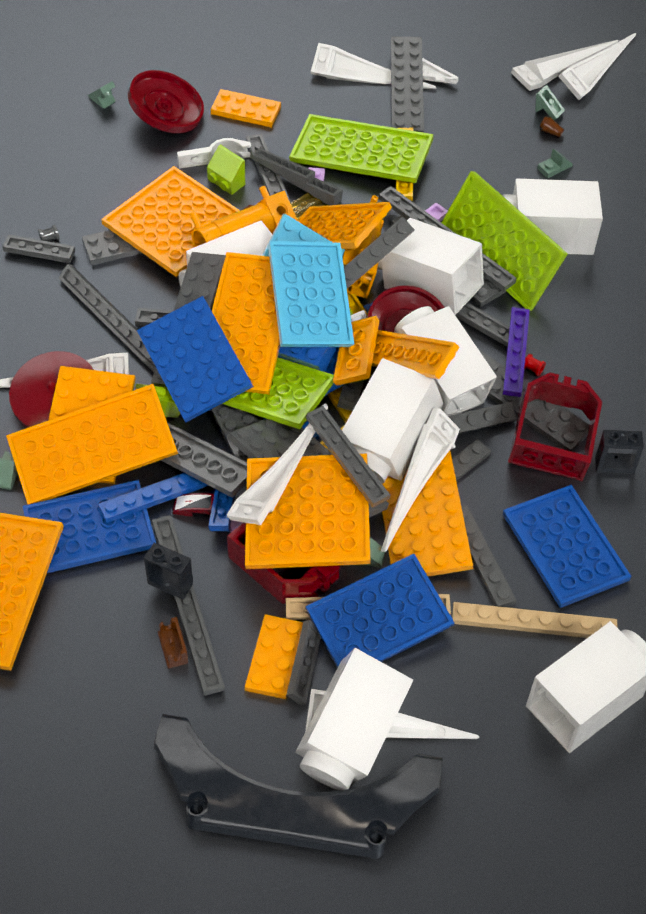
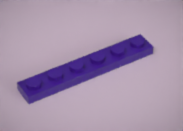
[502,307,530,397]

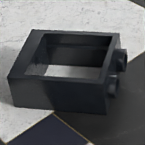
[595,430,644,474]
[144,542,193,600]

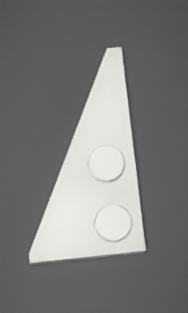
[422,58,458,84]

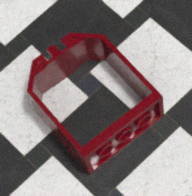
[508,372,602,481]
[227,522,340,604]

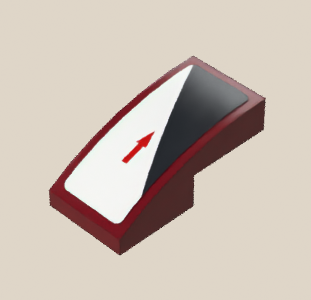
[173,493,214,517]

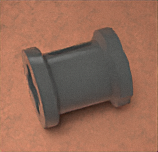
[38,225,60,241]

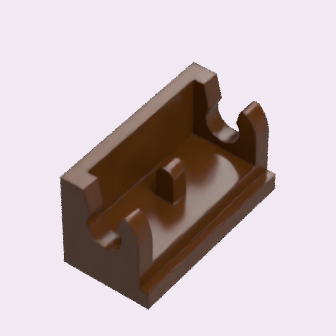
[158,617,188,669]

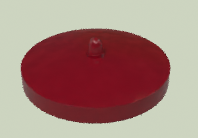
[128,70,204,133]
[366,285,445,333]
[9,351,94,428]

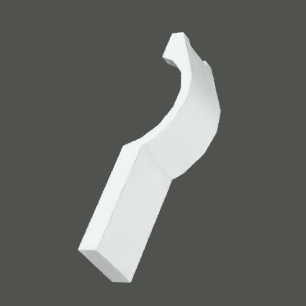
[177,138,251,169]

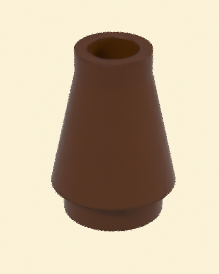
[539,116,564,137]

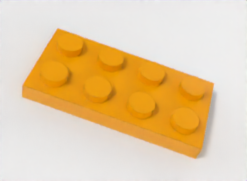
[211,89,281,128]
[333,316,379,386]
[245,614,303,699]

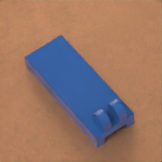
[209,489,236,531]

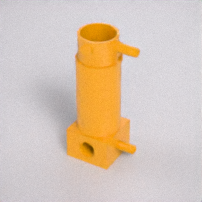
[190,186,298,247]
[342,195,384,299]

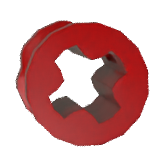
[524,354,546,376]

